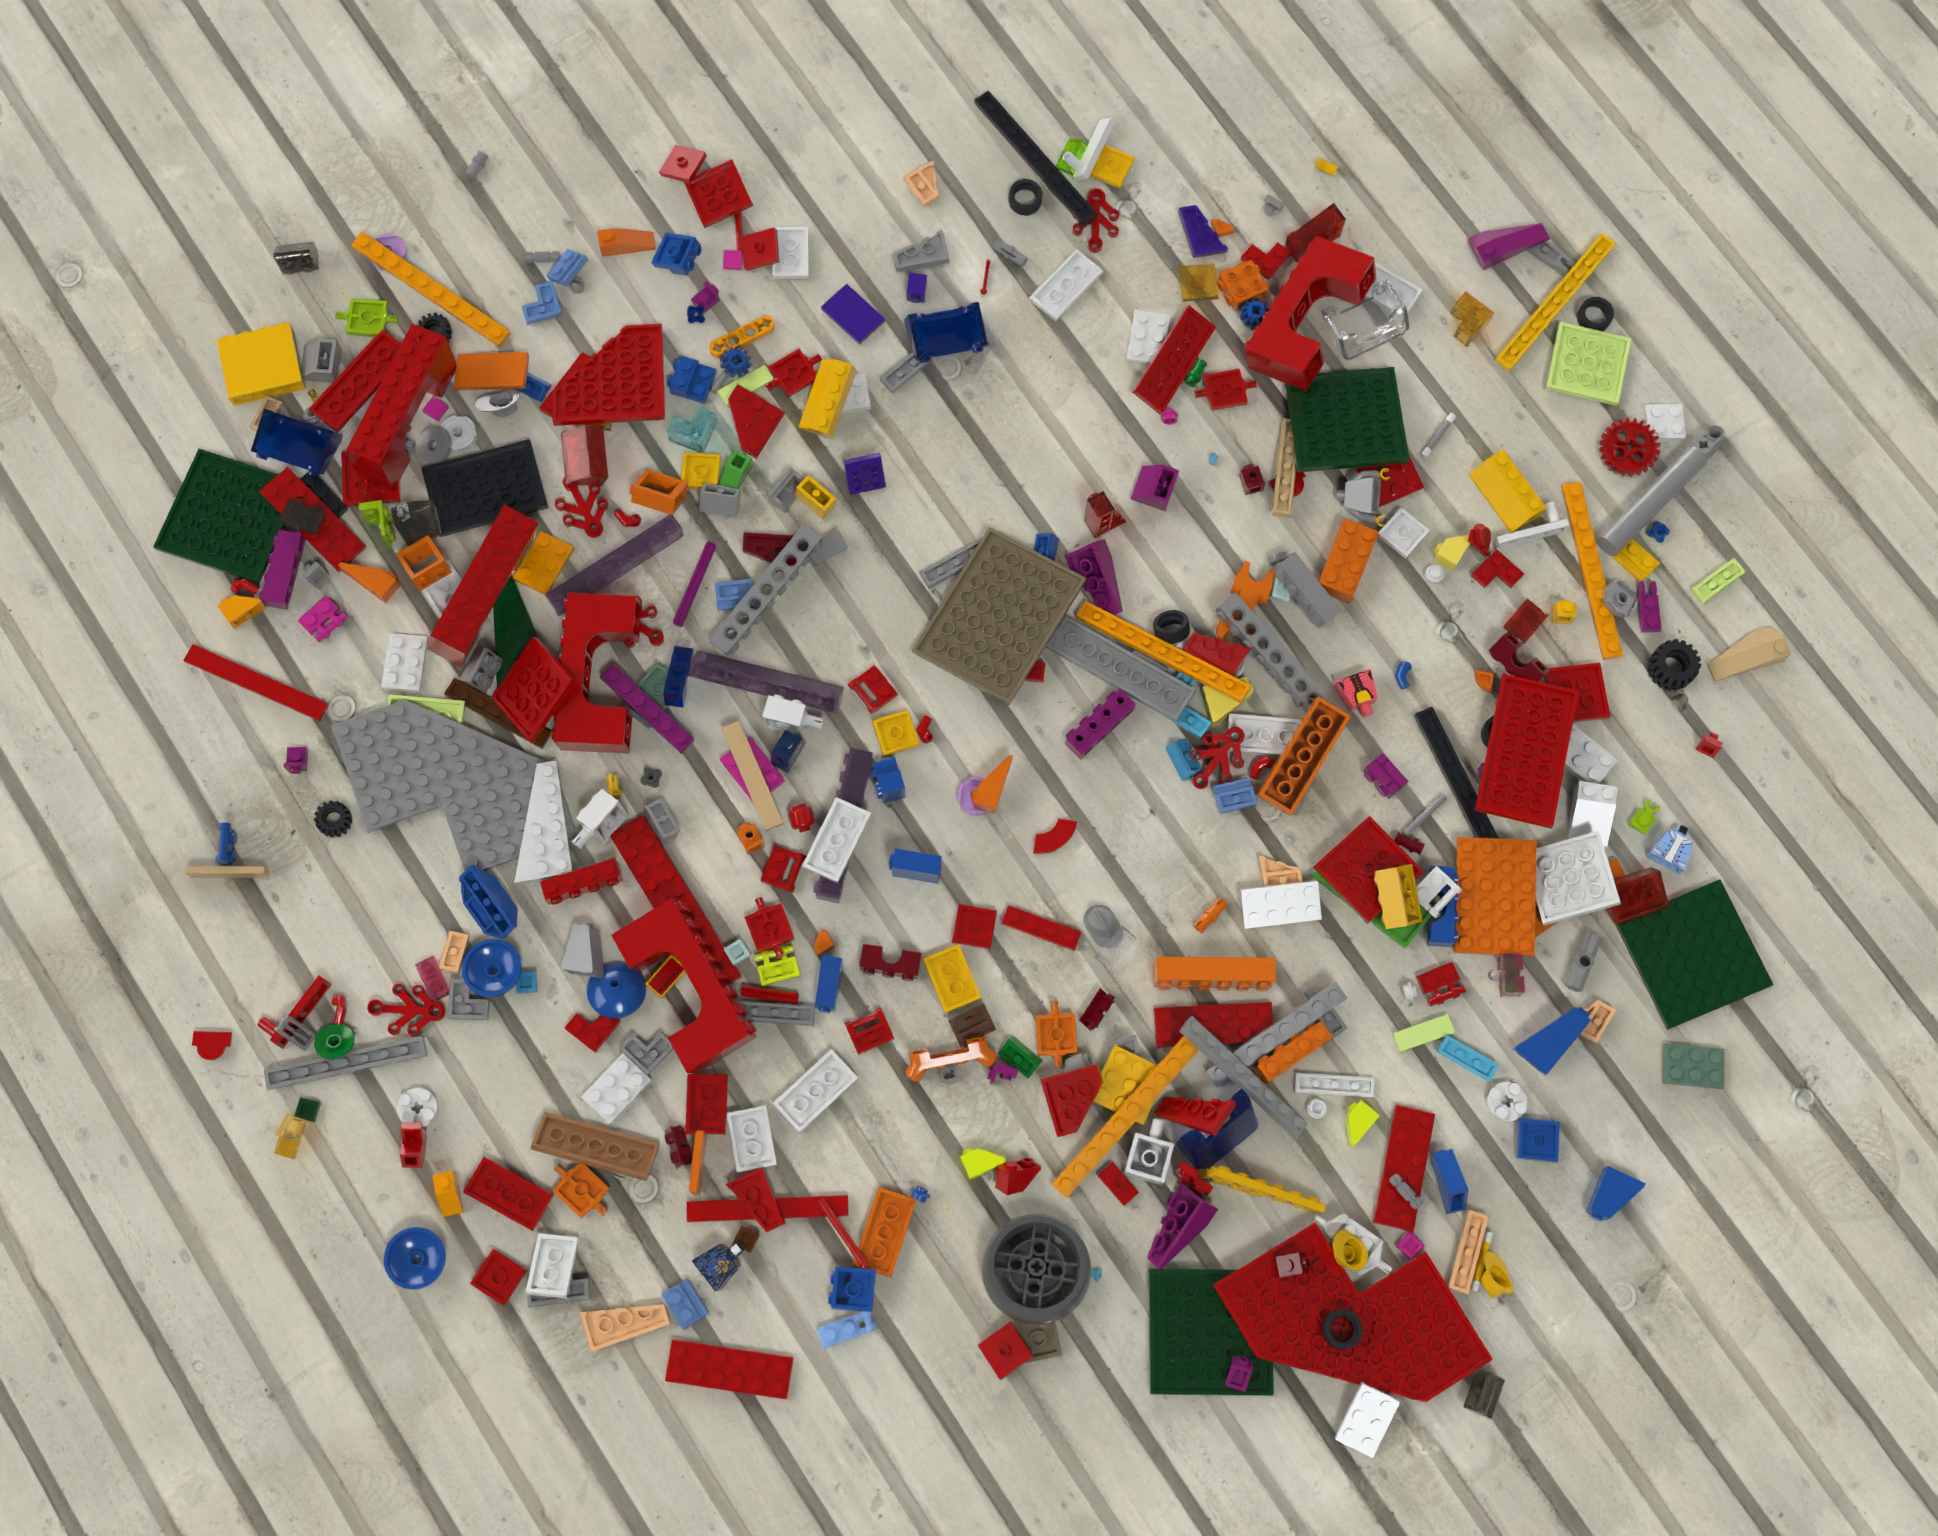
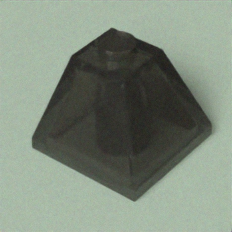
[391,500,442,546]

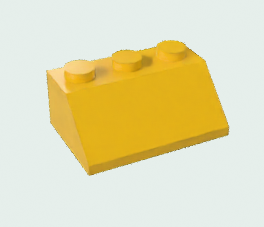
[1374,864,1423,929]

